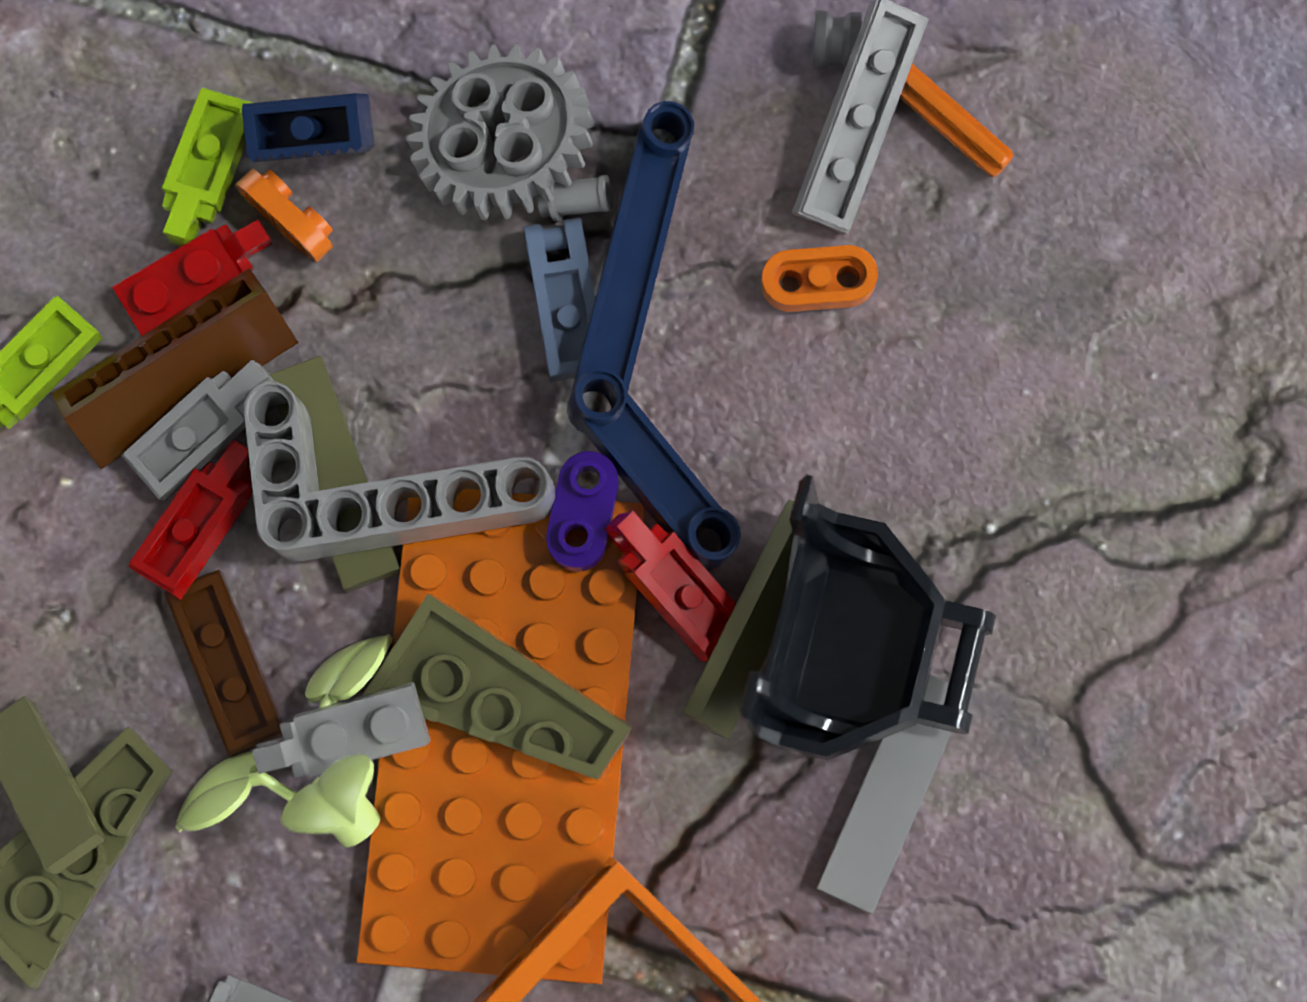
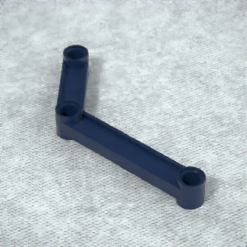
[567,101,741,571]

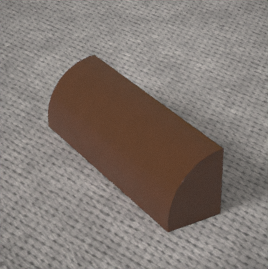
[52,268,299,469]

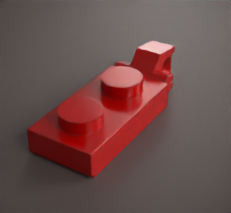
[112,220,273,336]
[128,440,253,601]
[604,510,736,662]

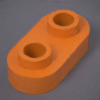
[235,169,333,264]
[761,245,878,312]

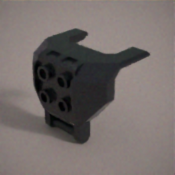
[739,475,996,761]

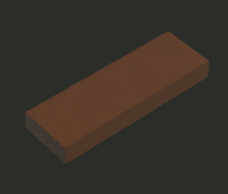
[164,570,283,757]

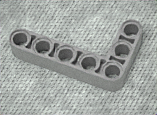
[244,382,556,561]

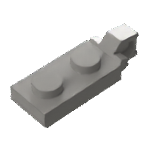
[122,360,275,501]
[252,682,431,778]

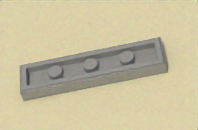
[791,0,929,235]
[816,675,952,915]

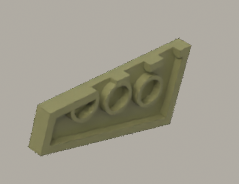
[362,594,633,780]
[0,726,174,989]

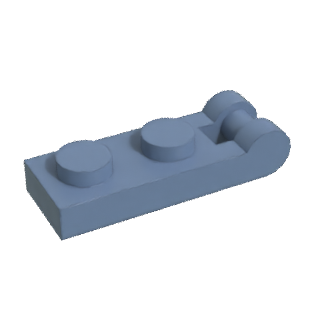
[523,218,595,382]

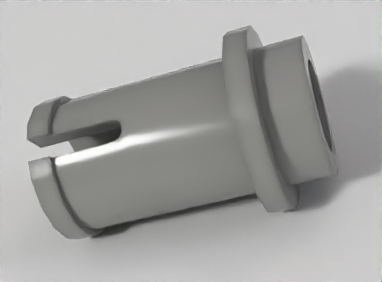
[537,175,613,222]

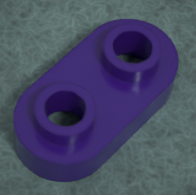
[546,451,619,572]

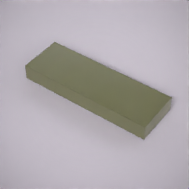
[0,696,106,876]

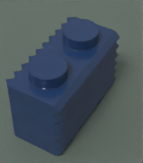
[242,93,375,162]

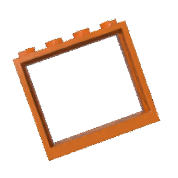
[473,856,762,1002]

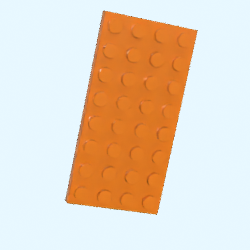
[357,489,645,984]

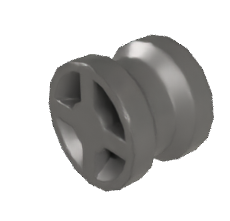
[812,10,862,68]

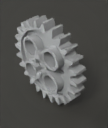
[407,44,594,220]

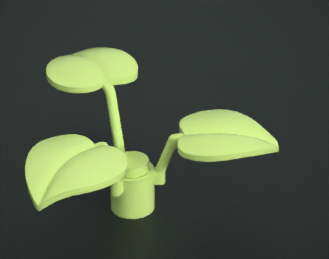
[175,634,393,847]

